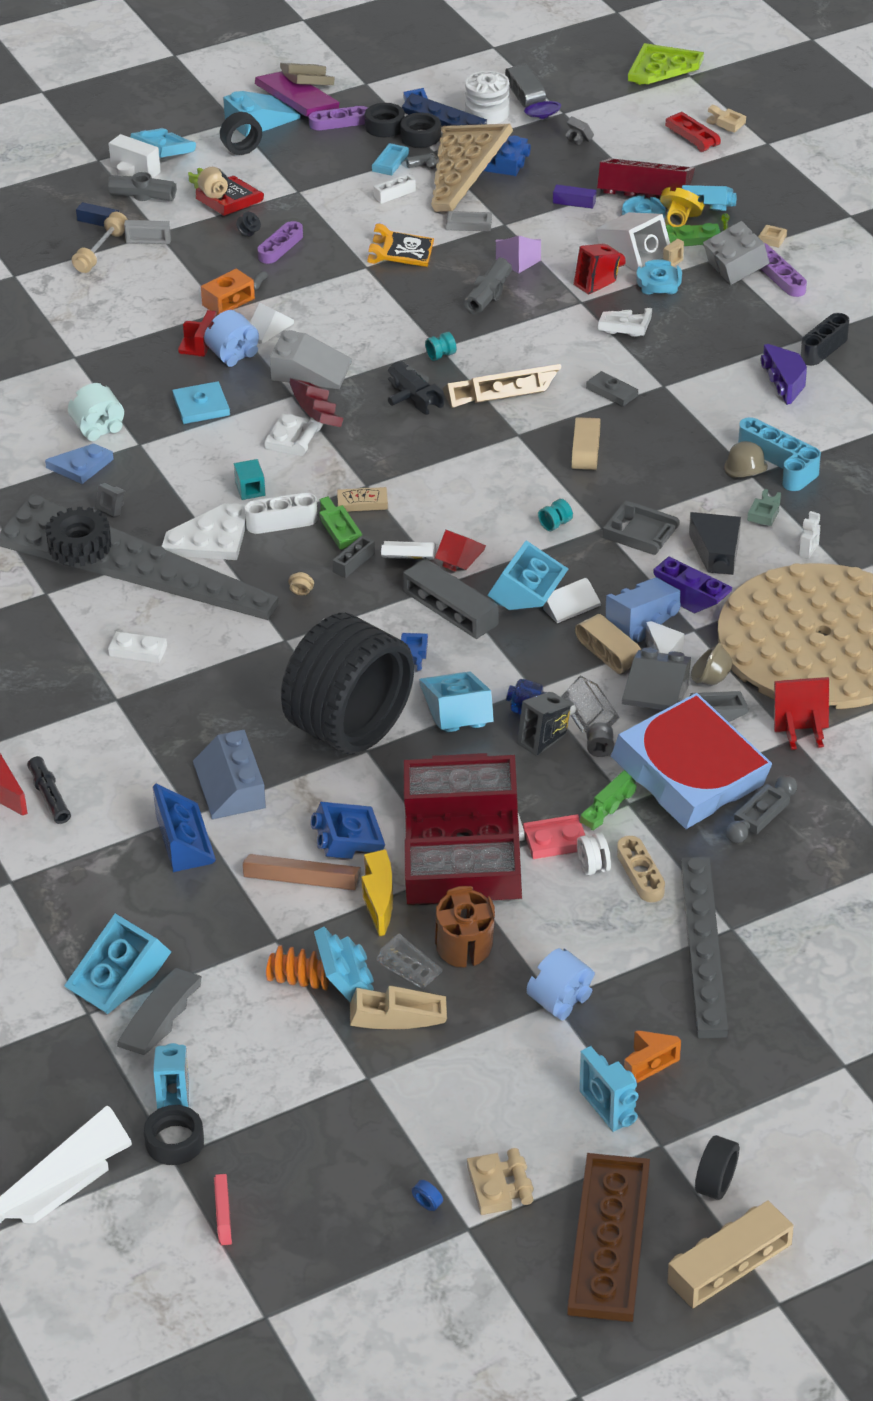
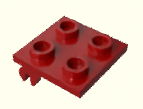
[774,677,830,750]

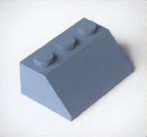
[193,730,266,820]

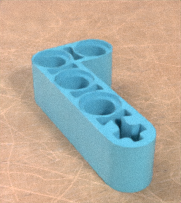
[738,417,821,491]

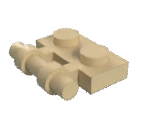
[467,1148,534,1215]

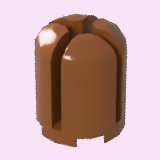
[435,886,495,968]

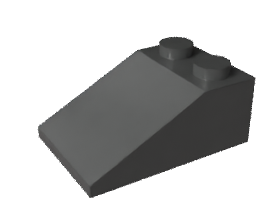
[622,648,691,710]

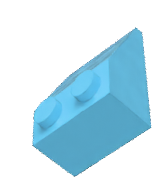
[223,91,300,137]
[419,671,494,732]
[64,913,171,1014]

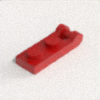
[665,112,721,152]

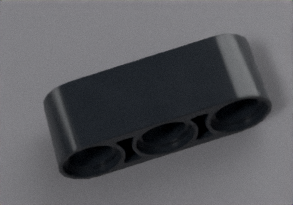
[801,313,849,366]

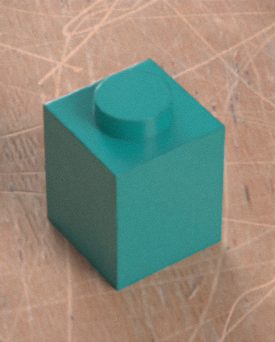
[234,459,266,500]

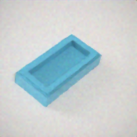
[372,143,409,176]

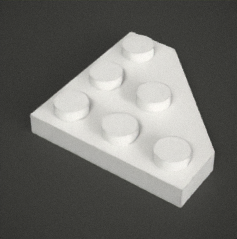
[162,503,246,560]

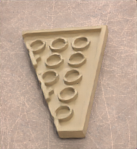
[431,124,513,212]

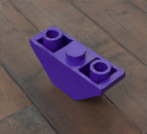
[760,344,807,405]
[653,556,732,614]

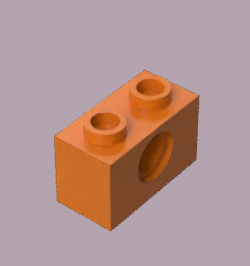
[201,268,255,315]

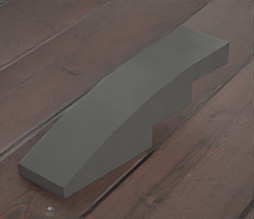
[117,968,202,1055]

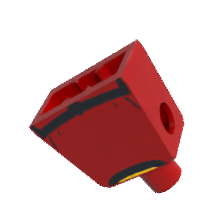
[573,244,626,295]

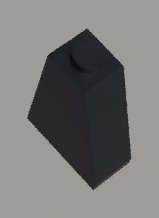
[689,512,741,575]

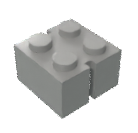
[703,221,770,285]

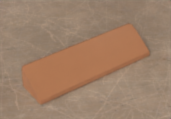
[243,854,361,890]

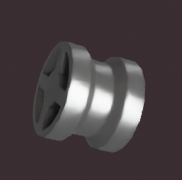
[586,722,614,757]

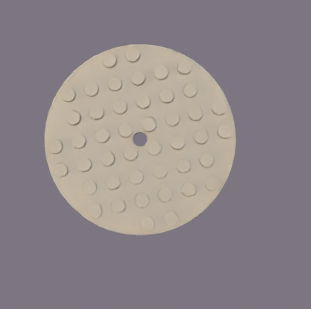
[718,563,873,709]

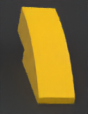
[361,849,393,936]

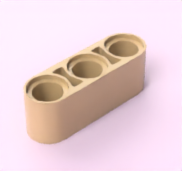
[572,417,600,470]
[575,614,641,674]

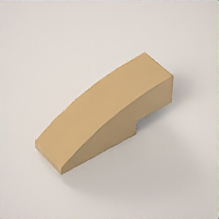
[350,986,447,1029]

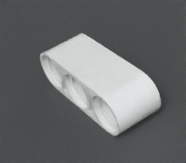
[245,493,318,534]

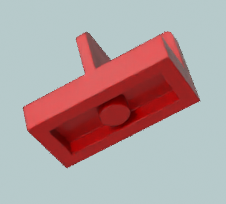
[178,310,217,357]

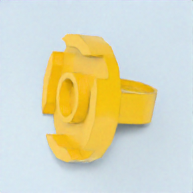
[660,187,704,228]

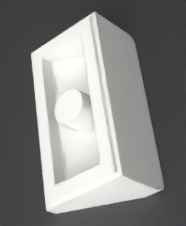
[543,578,601,623]

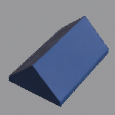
[153,783,216,872]

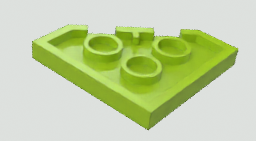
[628,43,704,84]

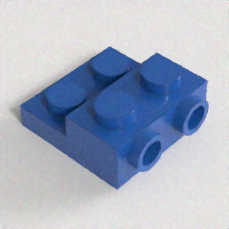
[483,136,531,176]
[311,801,385,859]

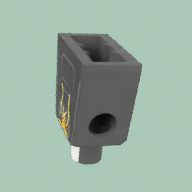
[517,692,576,756]

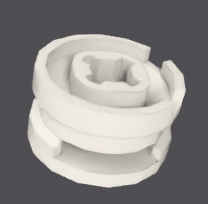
[577,832,611,875]

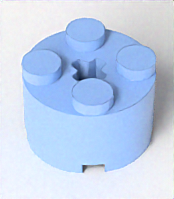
[204,310,259,367]
[527,948,595,1021]

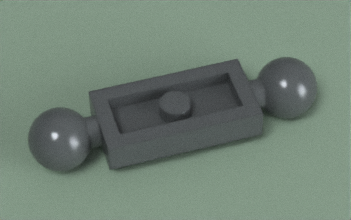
[726,775,797,843]

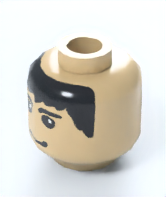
[198,167,230,199]

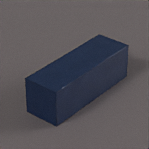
[76,202,119,227]

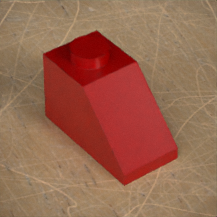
[435,529,486,571]

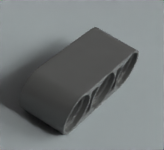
[505,64,546,107]

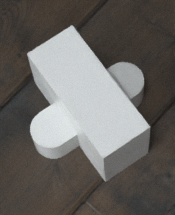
[109,134,161,178]

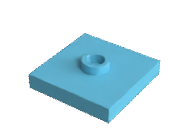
[172,381,230,424]

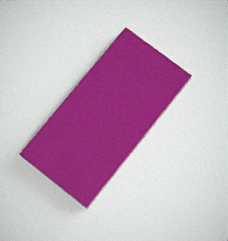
[255,71,340,117]

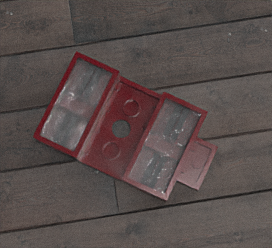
[404,753,522,904]

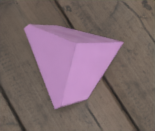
[496,236,541,273]

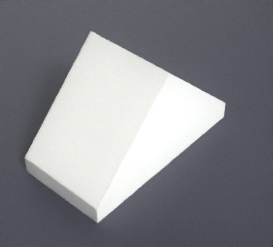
[250,303,294,344]
[646,621,684,654]

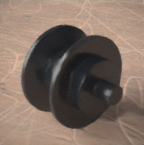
[236,211,261,237]

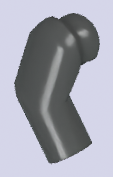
[406,154,437,169]

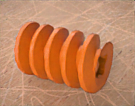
[266,945,330,990]

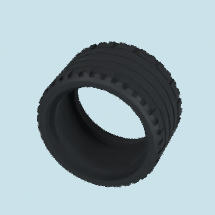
[281,612,414,754]

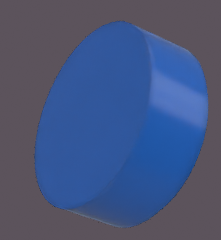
[412,1180,443,1211]

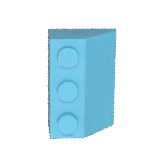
[487,540,568,610]

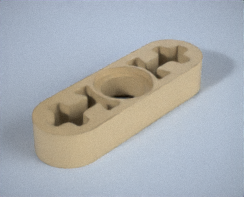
[617,836,665,902]

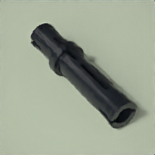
[27,756,71,824]

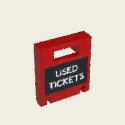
[196,175,264,216]

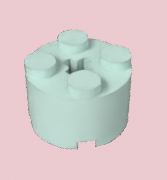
[68,383,124,441]

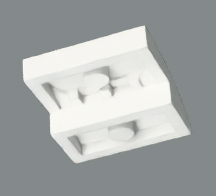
[381,541,436,559]

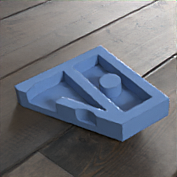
[45,443,113,484]

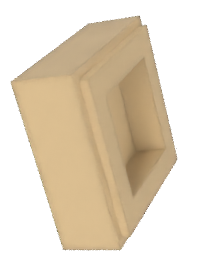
[758,225,787,248]
[663,239,684,267]

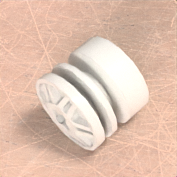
[465,70,509,124]

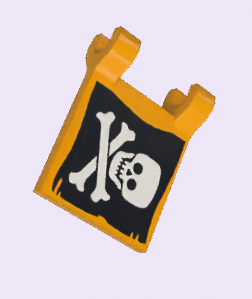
[367,224,434,267]

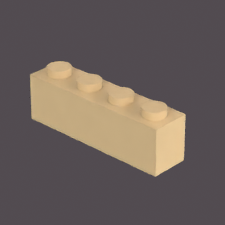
[668,1200,794,1309]

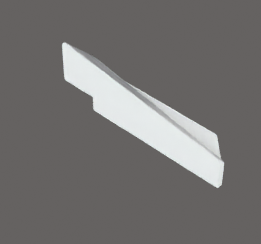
[0,1106,132,1223]

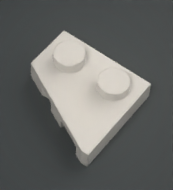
[598,308,652,337]

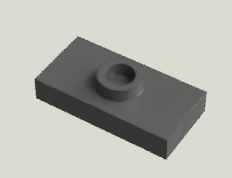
[586,371,638,407]

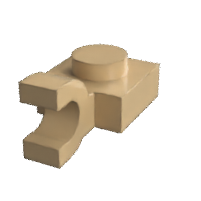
[707,104,746,133]

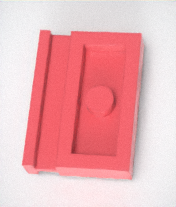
[523,814,585,859]

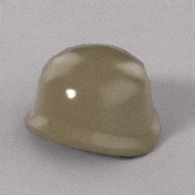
[725,441,768,477]
[691,642,732,686]

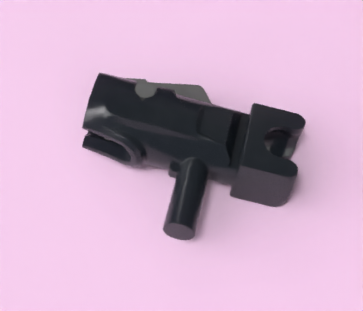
[388,360,445,415]

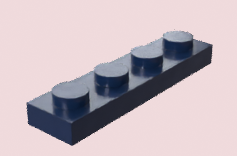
[402,93,487,127]

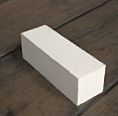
[373,174,416,204]

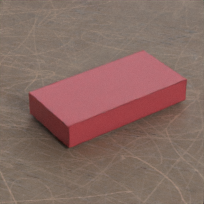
[214,1174,232,1245]

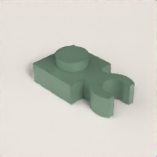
[747,489,781,526]

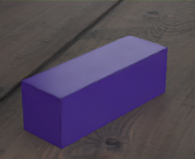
[553,184,596,209]

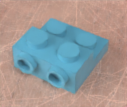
[682,185,737,211]
[314,927,374,1002]
[580,1046,639,1132]

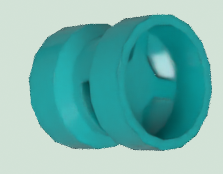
[425,332,457,361]
[538,498,573,532]

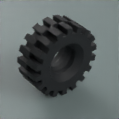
[45,507,112,567]

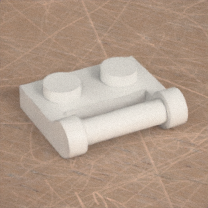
[265,413,323,456]

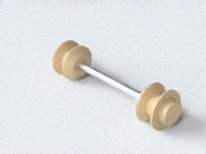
[72,212,128,273]

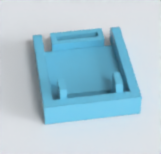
[130,128,196,157]

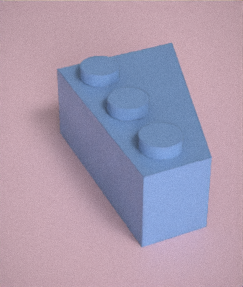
[606,577,681,643]

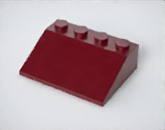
[597,158,695,199]

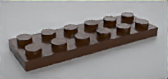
[567,1153,650,1322]

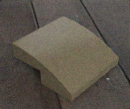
[280,63,335,85]

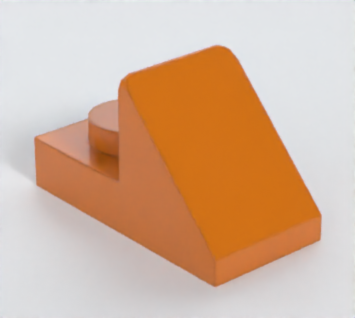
[624,1031,681,1083]

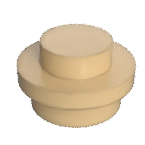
[288,572,314,595]

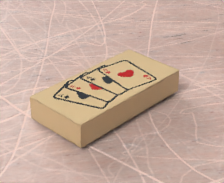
[337,487,388,512]

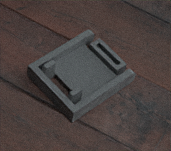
[603,500,680,555]

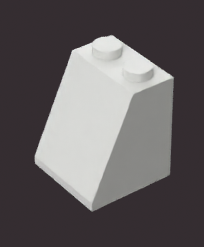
[595,212,670,272]

